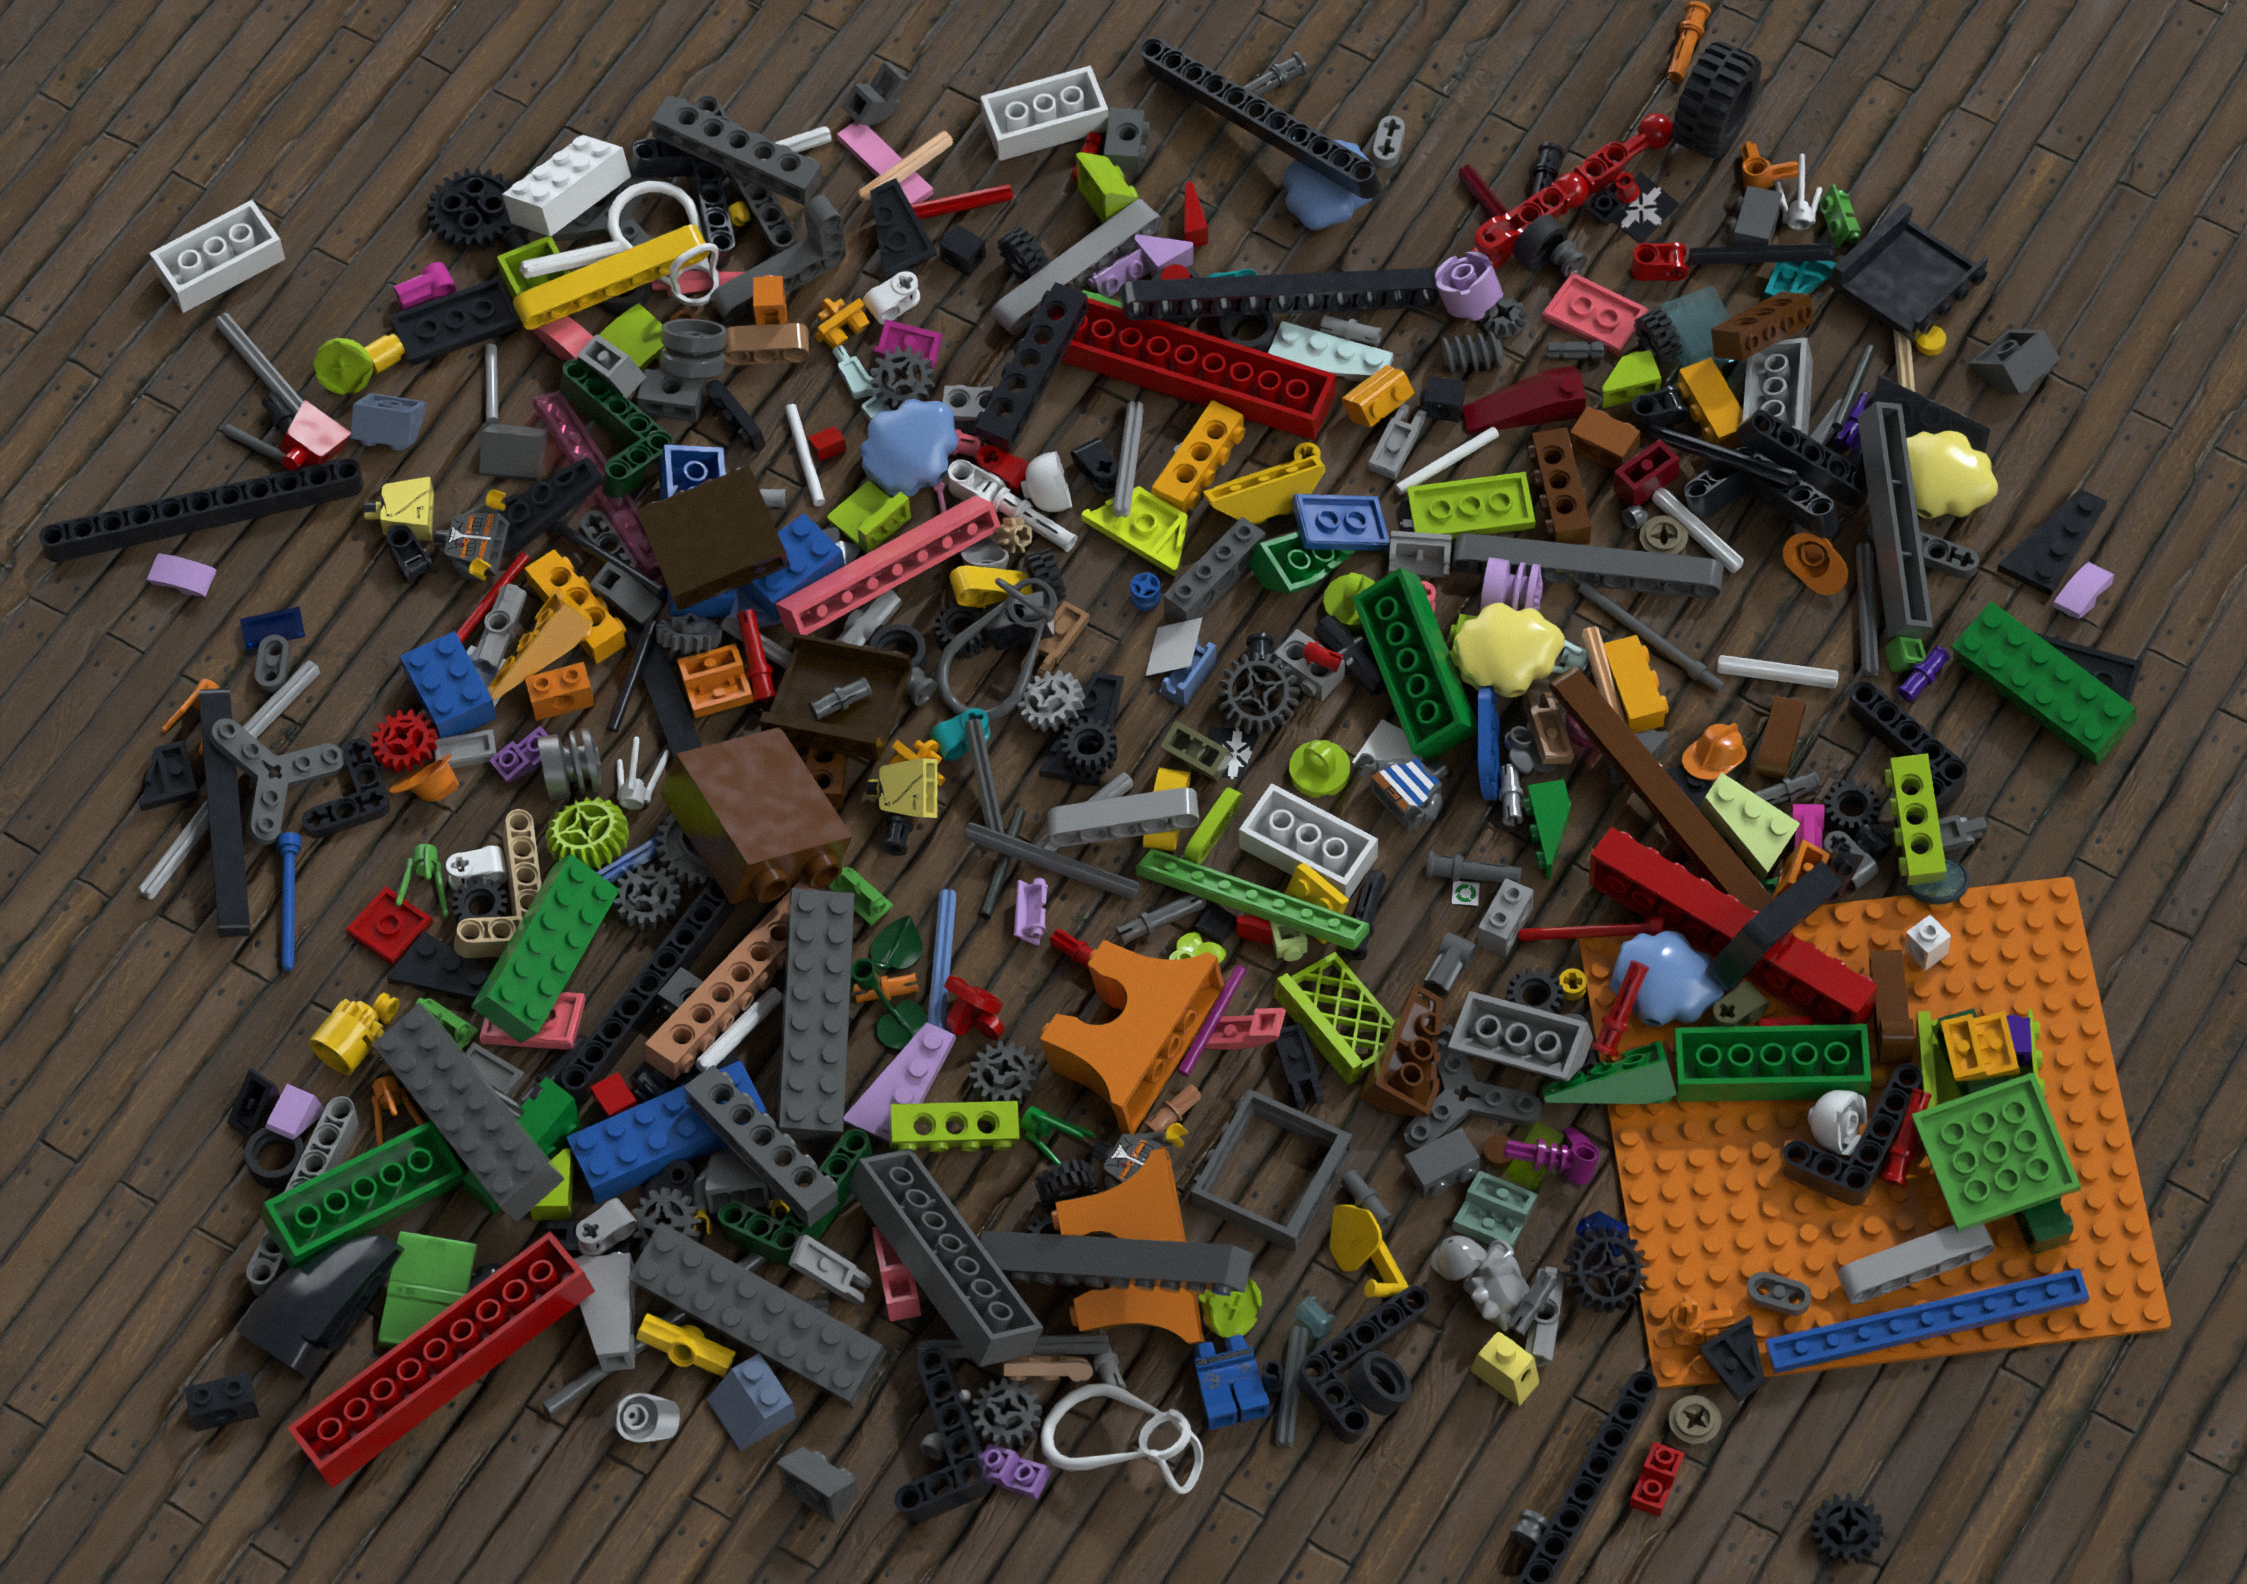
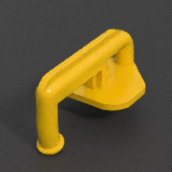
[1330,1205,1408,1298]

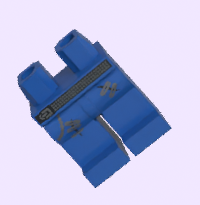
[1195,1335,1270,1430]

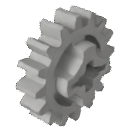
[1018,670,1086,732]

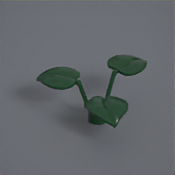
[850,915,928,1050]

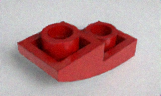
[1629,1442,1685,1517]

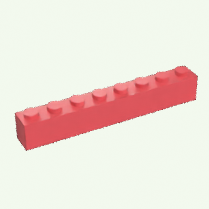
[776,496,1001,635]

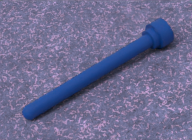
[276,832,301,971]

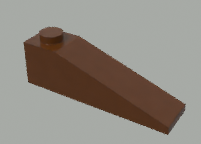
[1359,983,1442,1117]

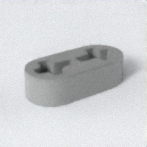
[1373,116,1405,168]

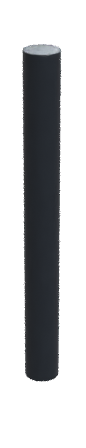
[607,619,658,733]

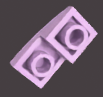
[147,553,217,597]
[2053,562,2114,619]

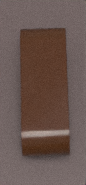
[1754,695,1806,779]

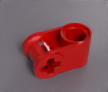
[1630,242,1688,281]
[976,445,1029,497]

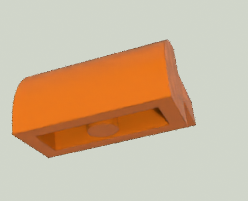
[677,643,754,718]

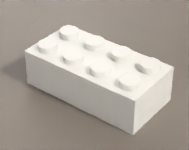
[980,66,1109,161]
[502,135,631,237]
[150,200,285,313]
[1239,783,1378,899]

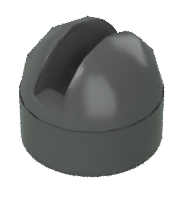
[1621,505,1648,531]

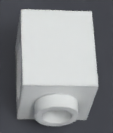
[1904,915,1951,971]

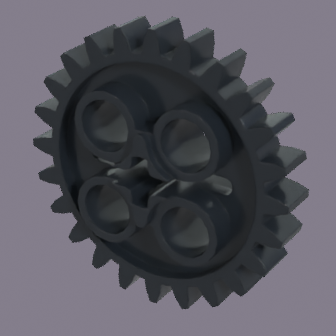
[427,167,518,252]

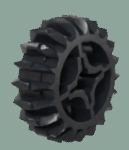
[1562,1226,1649,1314]

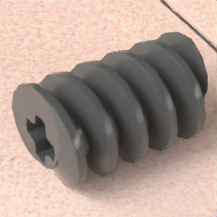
[1440,332,1503,374]

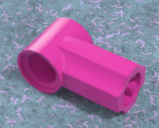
[393,262,457,310]
[1792,804,1824,849]

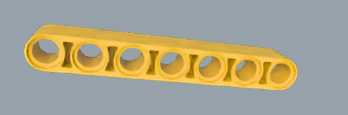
[512,225,710,330]

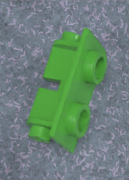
[1819,184,1862,249]
[828,867,894,926]
[414,998,479,1050]

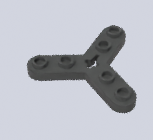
[543,173,653,247]
[209,718,345,845]
[1404,1025,1541,1152]

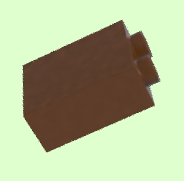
[660,727,853,904]

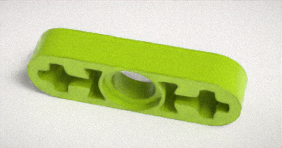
[1184,787,1243,865]

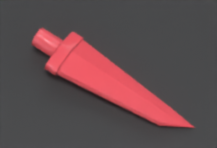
[652,270,745,298]

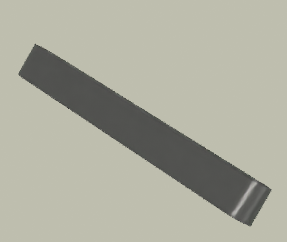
[1452,533,1724,599]

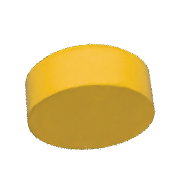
[1916,326,1946,356]

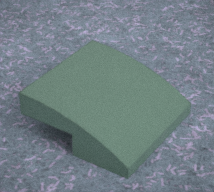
[1452,1171,1538,1249]

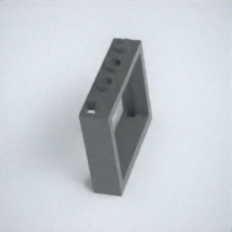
[1190,1089,1353,1252]

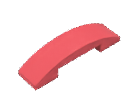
[1190,1008,1286,1050]

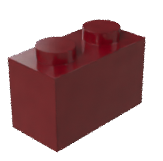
[1613,439,1680,507]

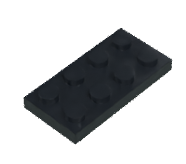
[390,276,521,367]

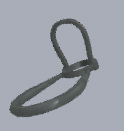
[936,578,1057,722]

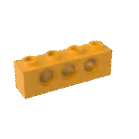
[1152,400,1246,514]
[525,549,626,665]

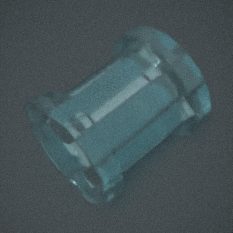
[1293,1295,1337,1339]

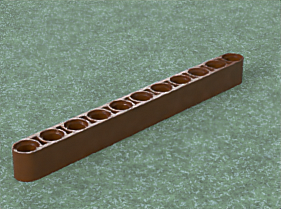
[1549,666,1774,912]

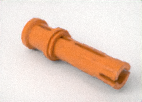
[1666,1,1711,83]

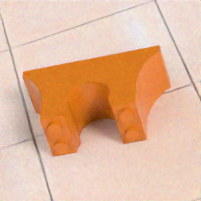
[1040,940,1225,1135]
[1052,1148,1205,1345]

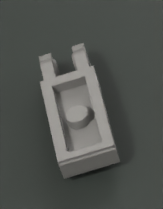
[1368,404,1426,480]
[788,1235,872,1306]

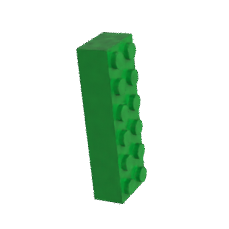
[1352,567,1478,761]
[1952,601,2137,766]
[471,854,619,1044]
[1673,1024,1871,1102]
[260,1120,464,1267]

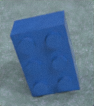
[740,513,845,622]
[400,631,497,739]

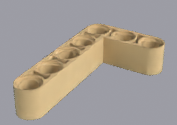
[454,809,541,958]

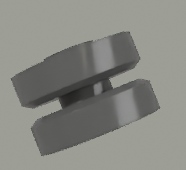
[660,319,727,378]

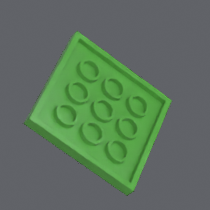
[1912,1072,2081,1233]

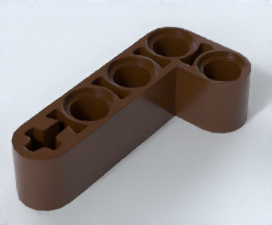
[1869,949,1915,1063]

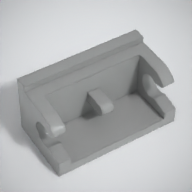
[1389,531,1452,579]

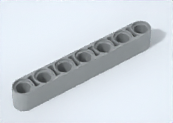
[991,199,1162,336]
[246,1096,359,1297]

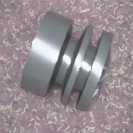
[537,728,603,801]

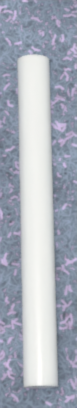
[785,404,825,506]
[1395,427,1499,495]

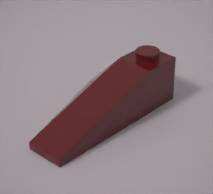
[1462,366,1586,434]

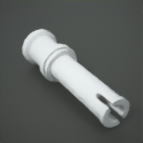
[992,487,1077,552]

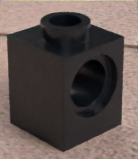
[939,224,986,277]
[1420,376,1465,422]

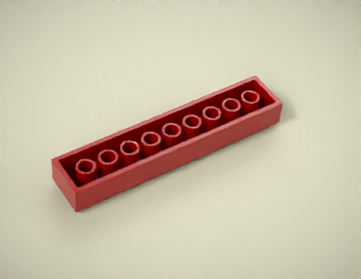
[1038,298,1336,441]
[1589,827,1878,1025]
[287,1232,595,1489]

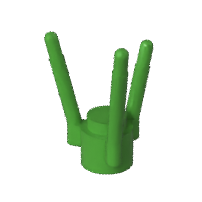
[396,844,449,919]

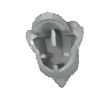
[1463,1239,1530,1331]

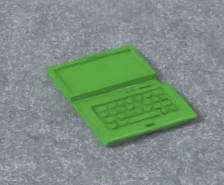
[378,1231,477,1349]

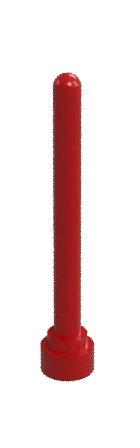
[1517,915,1668,941]

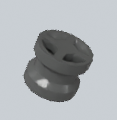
[1550,240,1587,277]
[905,667,937,706]
[1509,1509,1549,1550]

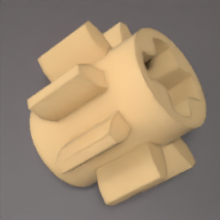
[996,518,1032,553]

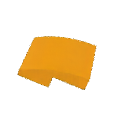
[1941,1011,2020,1081]

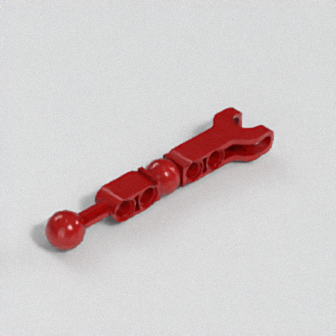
[1470,113,1673,270]

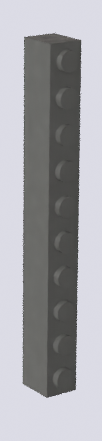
[980,1231,1253,1296]

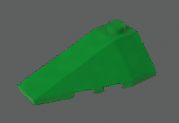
[1248,531,1357,594]
[1542,1040,1677,1104]

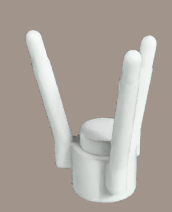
[1774,154,1822,231]
[617,737,670,810]

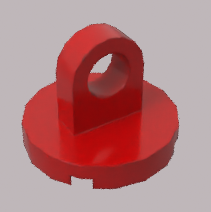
[944,975,1004,1036]

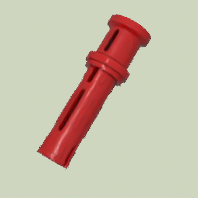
[736,609,777,704]
[1591,960,1650,1057]
[1879,1088,1932,1187]

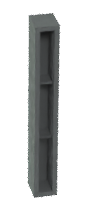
[1857,401,1933,639]

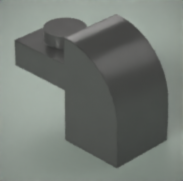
[842,62,909,125]

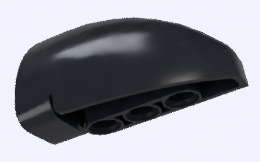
[236,1234,405,1379]

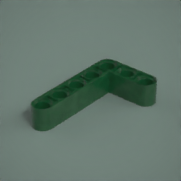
[559,359,673,498]
[718,1129,874,1268]

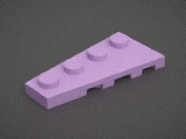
[843,1022,956,1143]

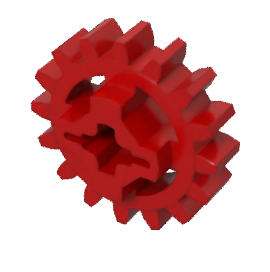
[371,709,439,773]

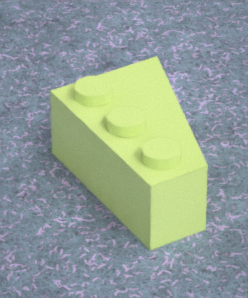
[1699,772,1800,881]

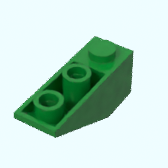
[1522,779,1571,880]

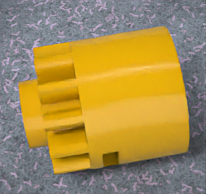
[308,999,385,1075]

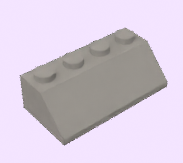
[1742,338,1813,436]
[1448,991,1593,1081]

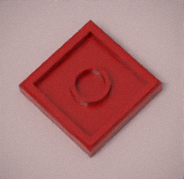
[345,886,434,967]

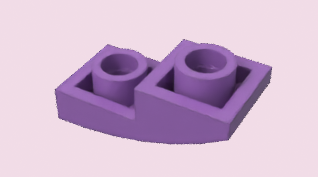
[489,726,548,783]
[976,1444,1051,1500]

